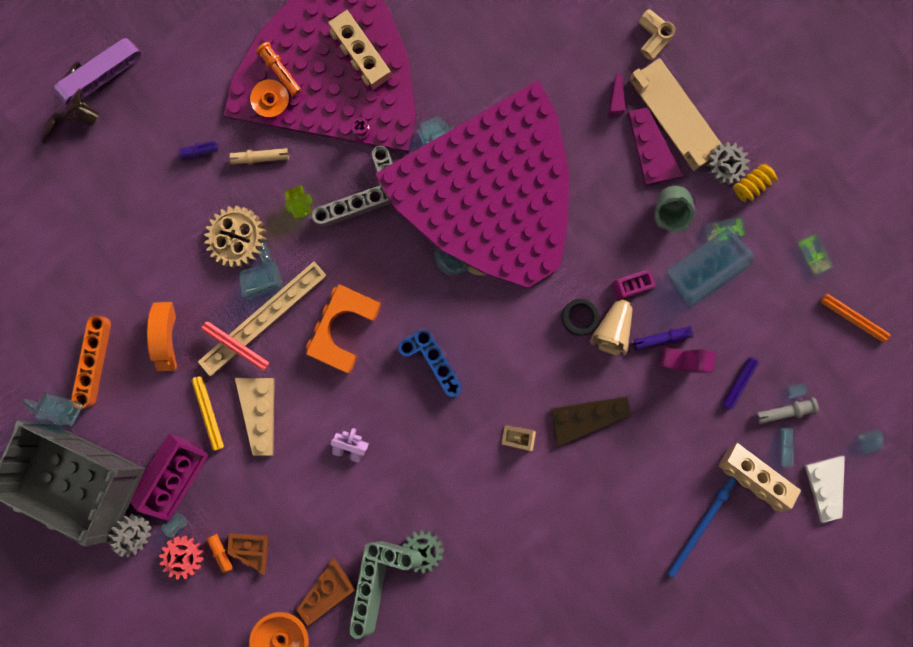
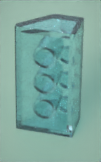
[666,228,753,308]

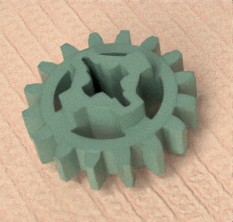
[403,529,444,573]

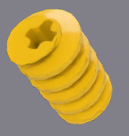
[733,163,778,202]

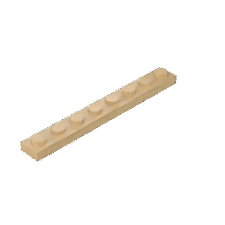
[198,261,327,376]

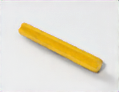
[191,376,224,450]

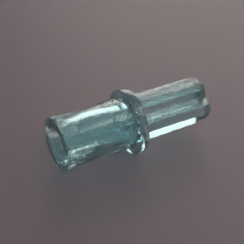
[779,428,795,467]

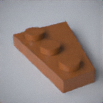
[297,558,356,626]

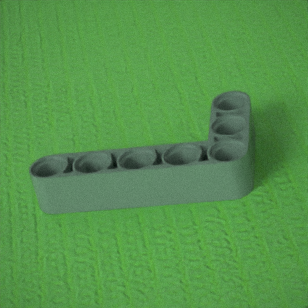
[350,541,423,639]

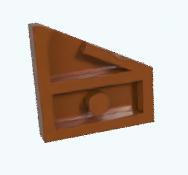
[227,533,269,575]

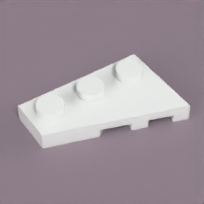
[805,455,845,523]

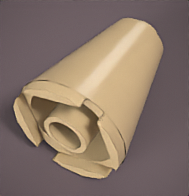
[590,300,633,355]

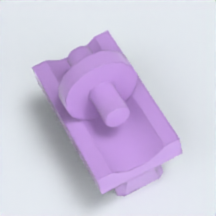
[330,428,369,462]

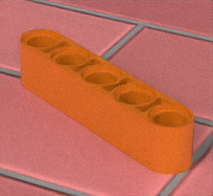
[71,315,111,409]

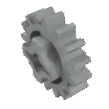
[707,142,750,184]
[108,514,152,557]

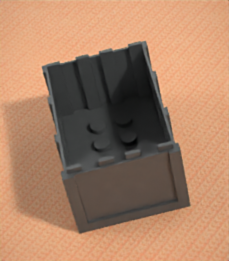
[0,420,145,547]

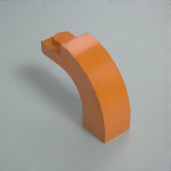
[147,302,177,371]

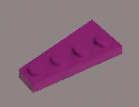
[628,107,683,186]

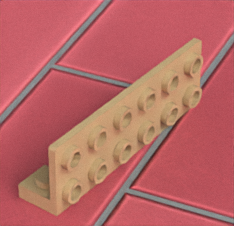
[629,58,721,171]

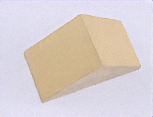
[502,425,536,451]

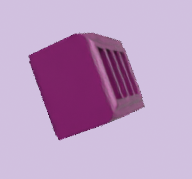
[608,73,626,117]
[611,269,656,300]

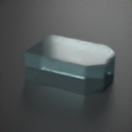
[786,383,807,398]

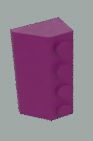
[130,433,209,521]

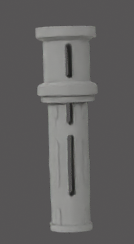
[756,397,819,424]

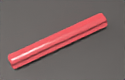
[201,322,269,371]

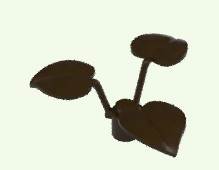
[42,61,99,145]

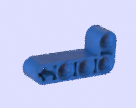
[398,329,462,397]

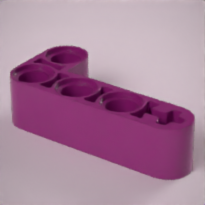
[660,348,716,373]

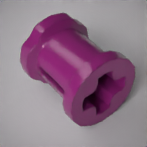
[351,117,370,139]

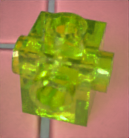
[284,185,314,219]

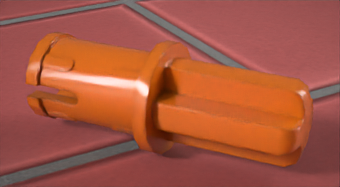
[206,534,233,573]

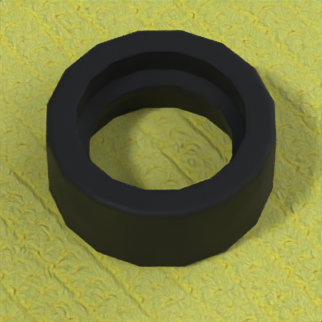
[561,298,599,336]

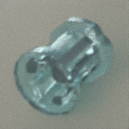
[161,513,188,539]

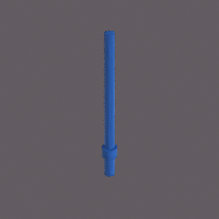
[667,477,737,578]

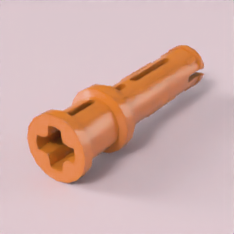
[255,42,302,97]

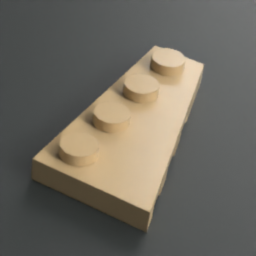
[235,378,275,455]

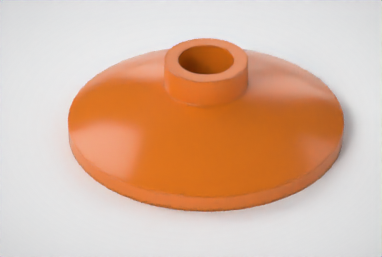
[250,79,289,118]

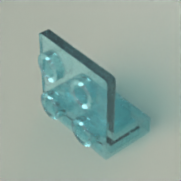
[23,392,83,426]

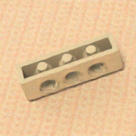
[328,10,392,90]
[718,443,801,513]

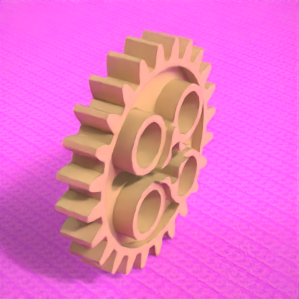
[204,206,266,268]

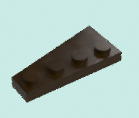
[551,396,631,446]

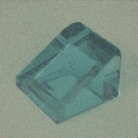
[858,430,883,454]

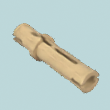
[230,148,289,165]

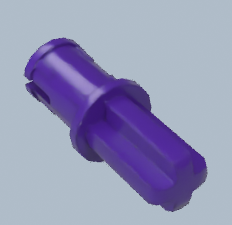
[179,141,218,160]

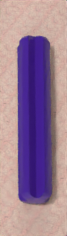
[722,357,759,410]

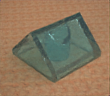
[239,260,284,300]

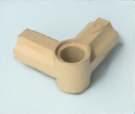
[638,9,675,61]

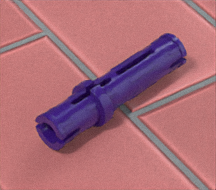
[633,326,693,351]

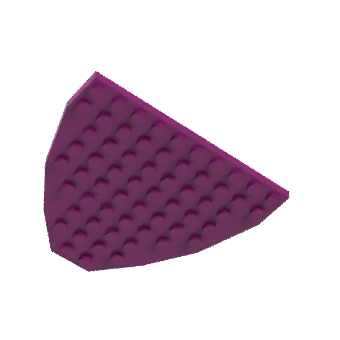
[224,0,416,153]
[374,80,569,288]

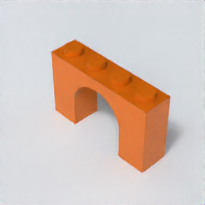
[306,284,382,374]

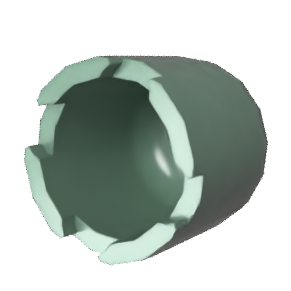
[655,185,695,233]

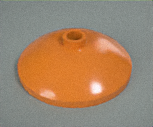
[249,612,309,647]

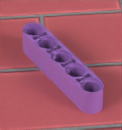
[52,38,141,106]

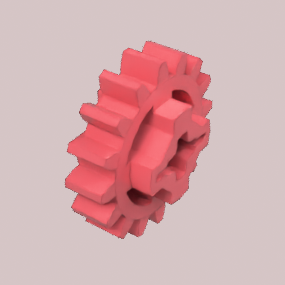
[159,536,204,580]

